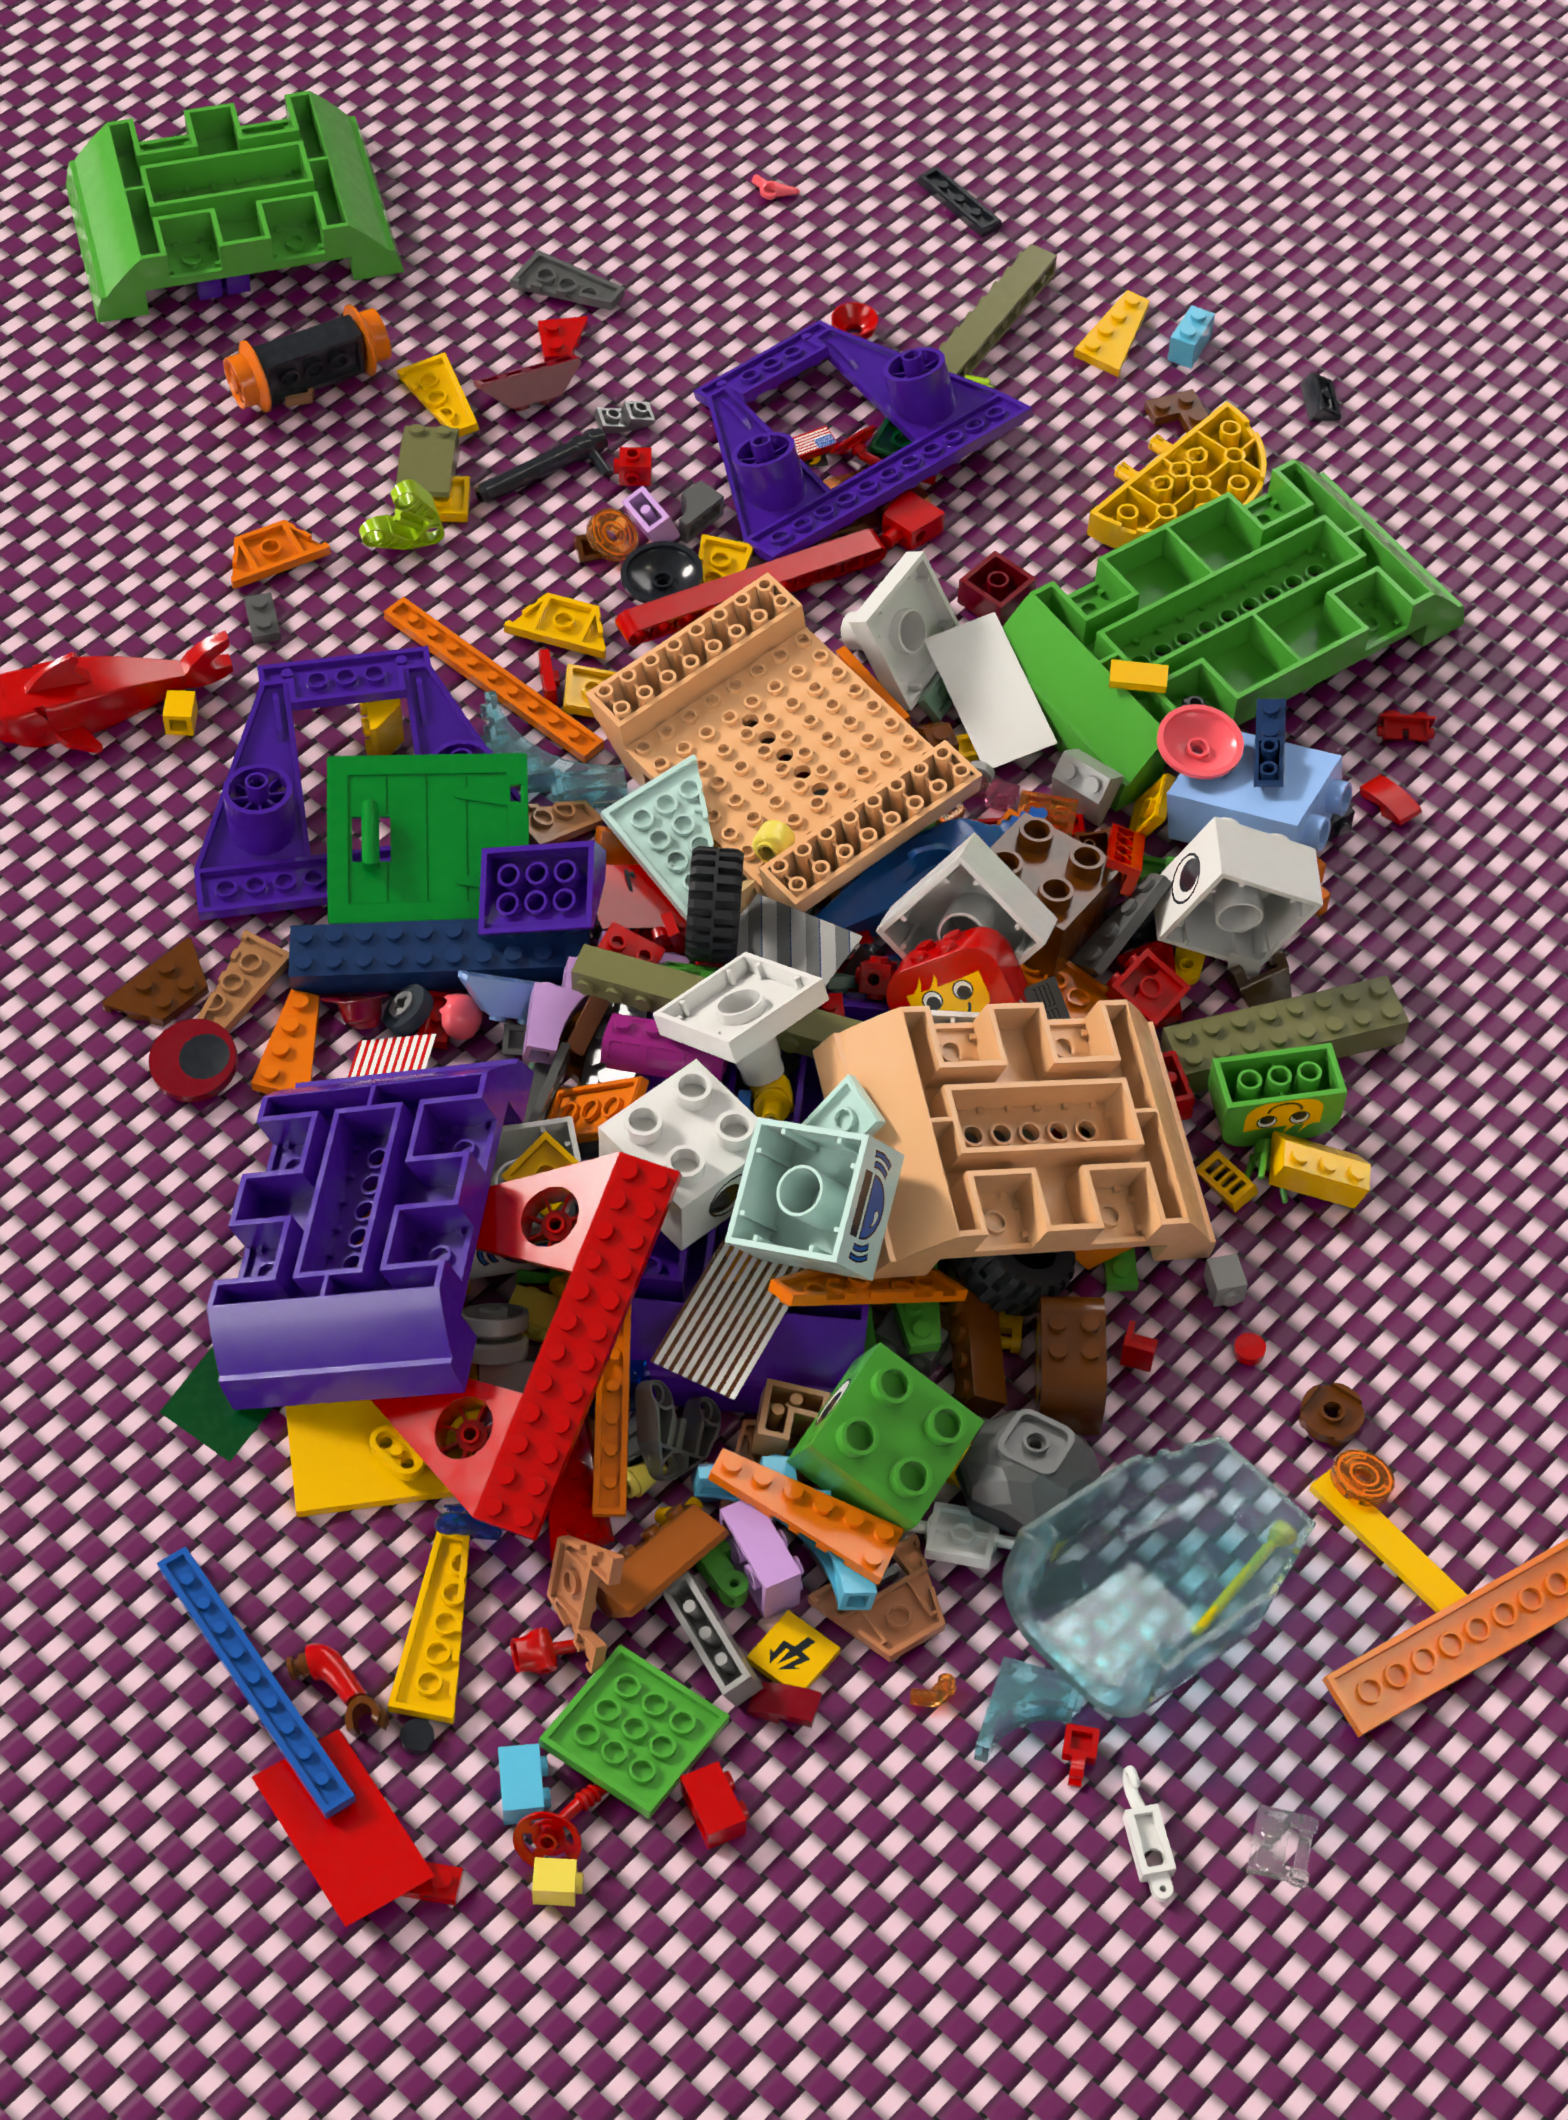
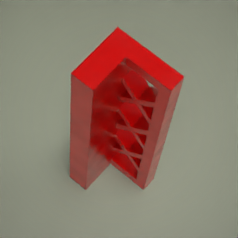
[1105,823,1145,898]

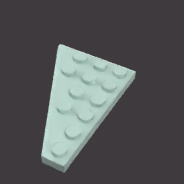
[601,754,714,922]

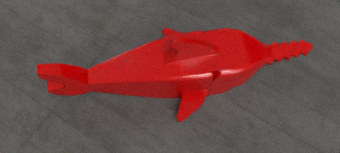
[0,630,233,754]

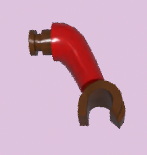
[286,1643,389,1736]

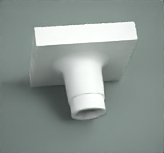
[841,551,960,711]
[653,952,829,1087]

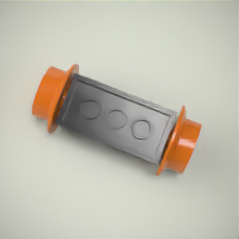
[223,304,391,413]

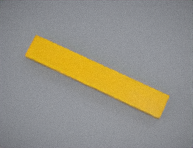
[1309,1467,1467,1613]

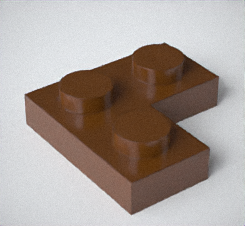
[1144,389,1209,433]

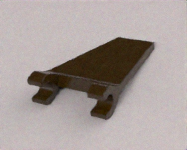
[1226,948,1292,1007]

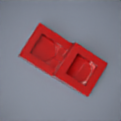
[1360,774,1422,826]

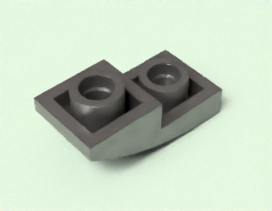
[594,401,655,434]

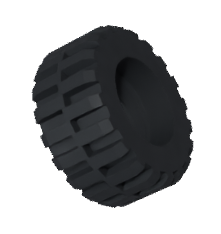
[685,846,744,963]
[953,1251,1075,1316]

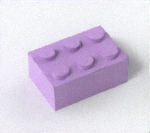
[720,1500,804,1620]

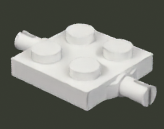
[906,1501,1019,1570]

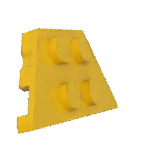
[504,593,606,659]

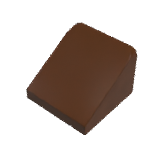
[573,531,607,563]

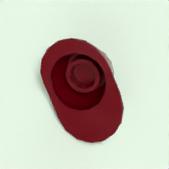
[320,994,388,1030]

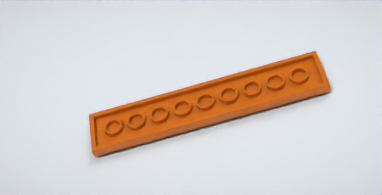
[1322,1539,1568,1738]

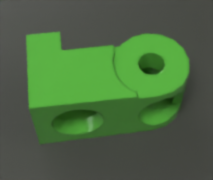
[696,1539,748,1608]

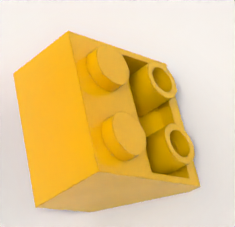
[359,698,404,755]

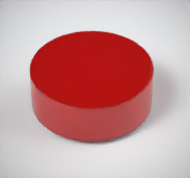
[1233,1333,1266,1366]

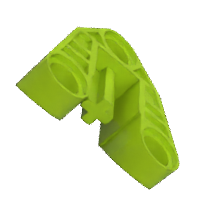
[359,479,445,550]

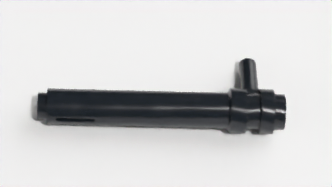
[475,428,612,503]

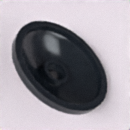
[620,541,703,603]

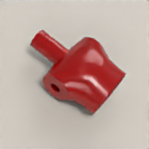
[510,1627,576,1675]

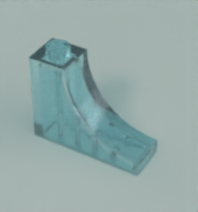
[974,1656,1085,1763]

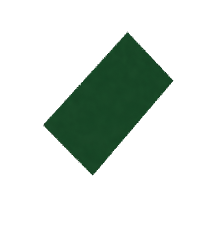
[159,1346,273,1463]

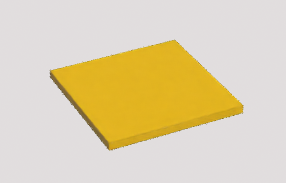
[285,1363,484,1517]

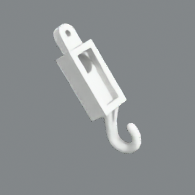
[1122,1765,1176,1902]

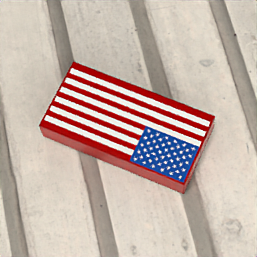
[793,426,838,462]

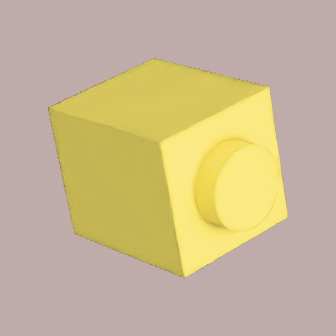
[532,1857,584,1906]

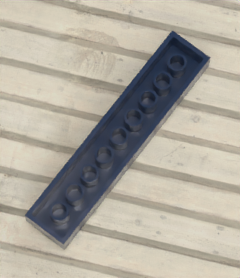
[288,919,591,994]

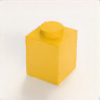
[163,690,198,736]

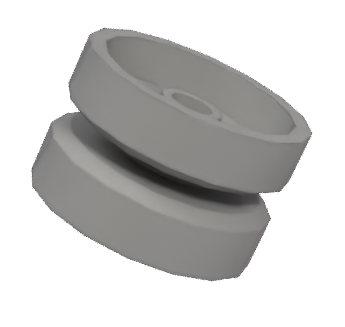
[461,1303,530,1365]

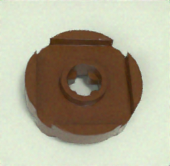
[1299,1382,1365,1447]

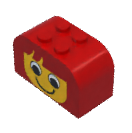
[886,927,1028,1012]

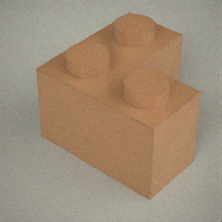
[750,1378,831,1456]

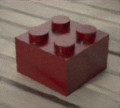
[957,551,1037,627]

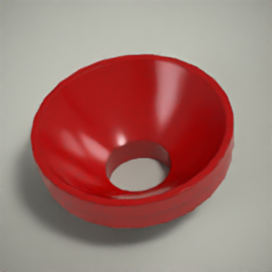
[831,302,878,339]

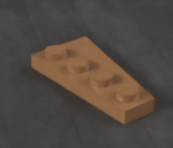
[197,930,289,1033]

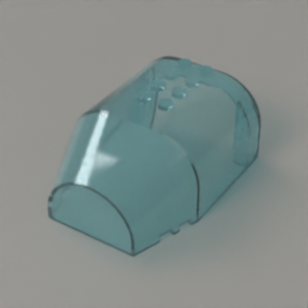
[1002,1436,1316,1718]

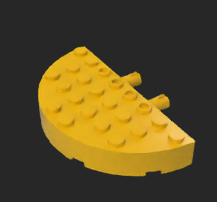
[1087,401,1267,549]

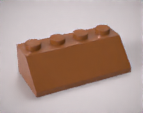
[596,1503,730,1618]

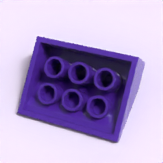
[478,840,606,936]

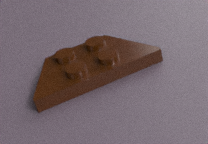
[102,937,209,1027]

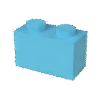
[1167,305,1215,369]
[498,1743,551,1825]

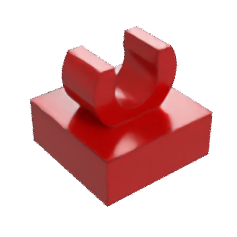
[651,911,685,954]

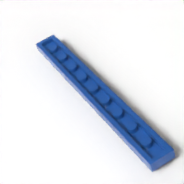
[157,1546,356,1820]

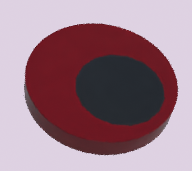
[148,1019,238,1102]

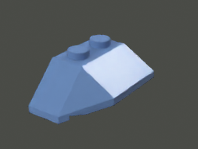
[458,970,562,1025]

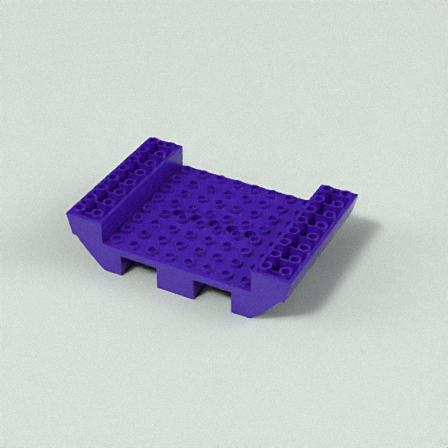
[207,1058,534,1410]

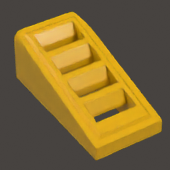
[1195,1150,1258,1213]

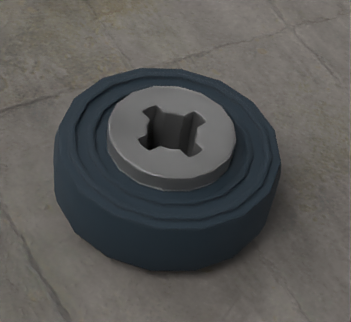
[383,984,434,1036]

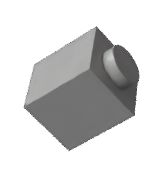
[1203,1254,1248,1307]

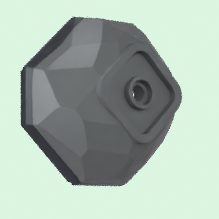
[955,1409,1101,1542]

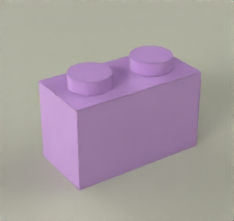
[621,486,681,543]

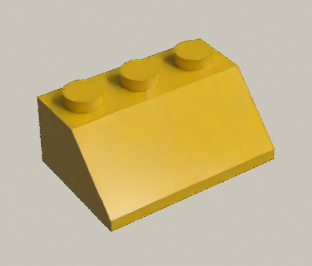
[1269,1131,1371,1208]

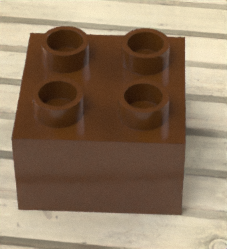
[990,812,1123,978]

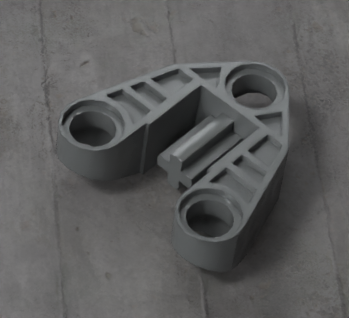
[635,1380,721,1481]

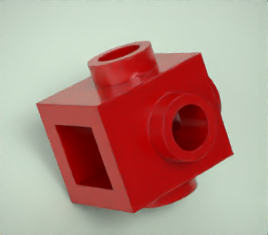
[614,447,652,486]
[855,955,898,1000]

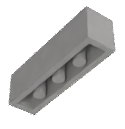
[662,1571,764,1707]

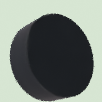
[400,1719,435,1755]

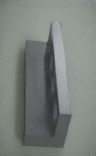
[523,1042,570,1123]

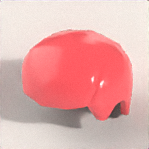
[439,994,483,1040]

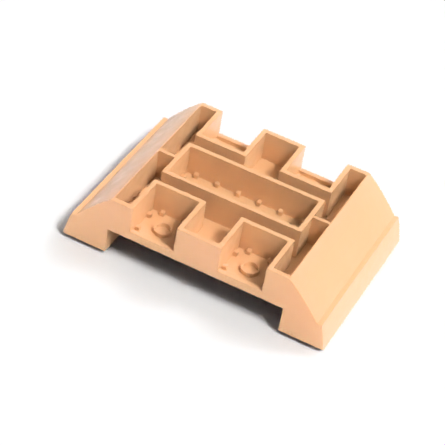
[586,572,982,912]
[813,999,1216,1279]

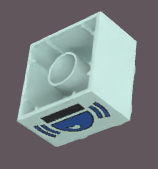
[725,1117,905,1281]

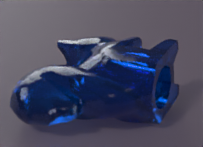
[434,1504,503,1540]

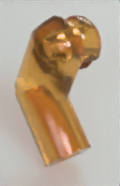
[910,1673,957,1707]

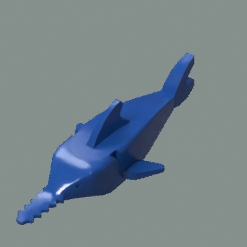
[815,807,1048,937]

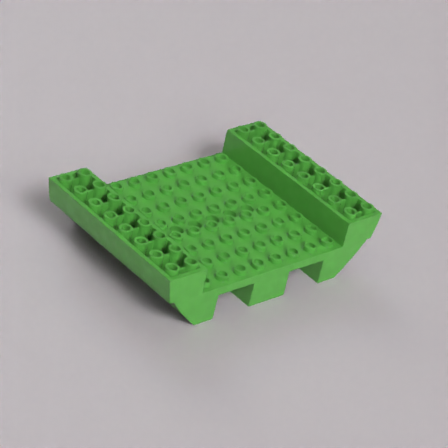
[66,91,404,323]

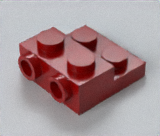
[1105,948,1192,1027]

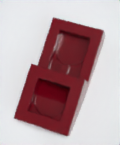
[747,1682,822,1728]

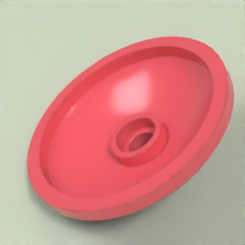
[1157,704,1244,779]

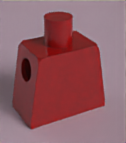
[880,489,945,550]

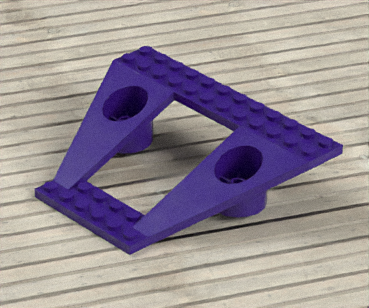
[693,320,1034,562]
[194,646,530,921]

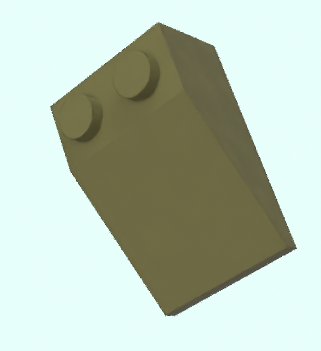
[396,424,460,497]

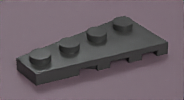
[510,250,625,310]
[1070,873,1172,976]

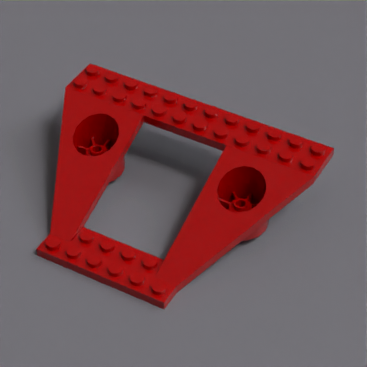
[371,1152,682,1542]

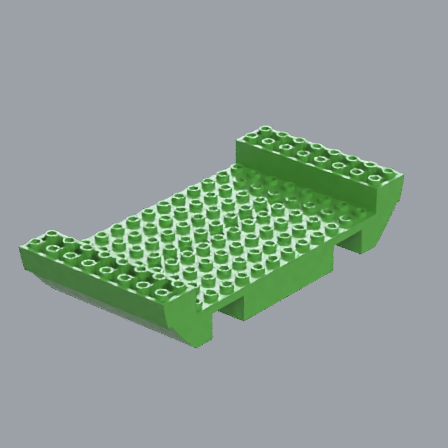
[1002,459,1464,812]

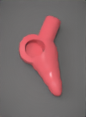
[752,174,800,200]

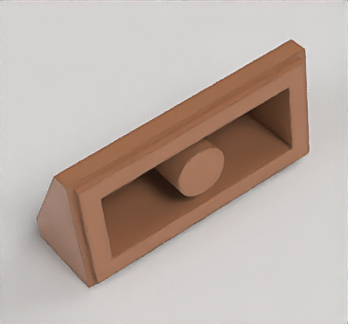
[567,995,609,1056]

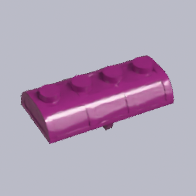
[600,1013,729,1082]

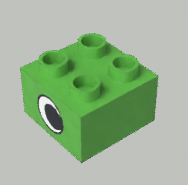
[786,1342,984,1533]

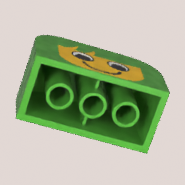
[1207,1043,1347,1147]

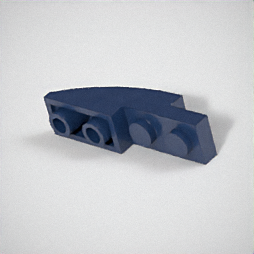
[1254,699,1286,787]

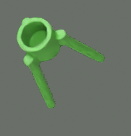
[1238,1138,1288,1204]

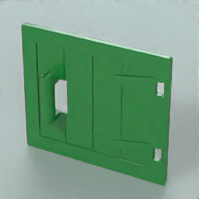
[327,753,529,924]

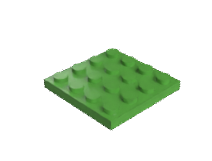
[539,1644,730,1819]

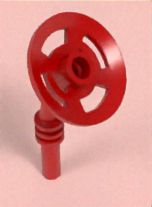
[830,424,937,485]
[513,1784,608,1867]

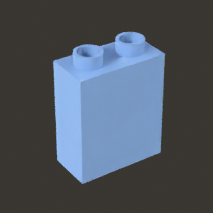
[1167,732,1353,851]

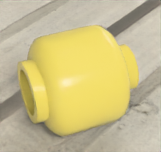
[752,820,795,863]

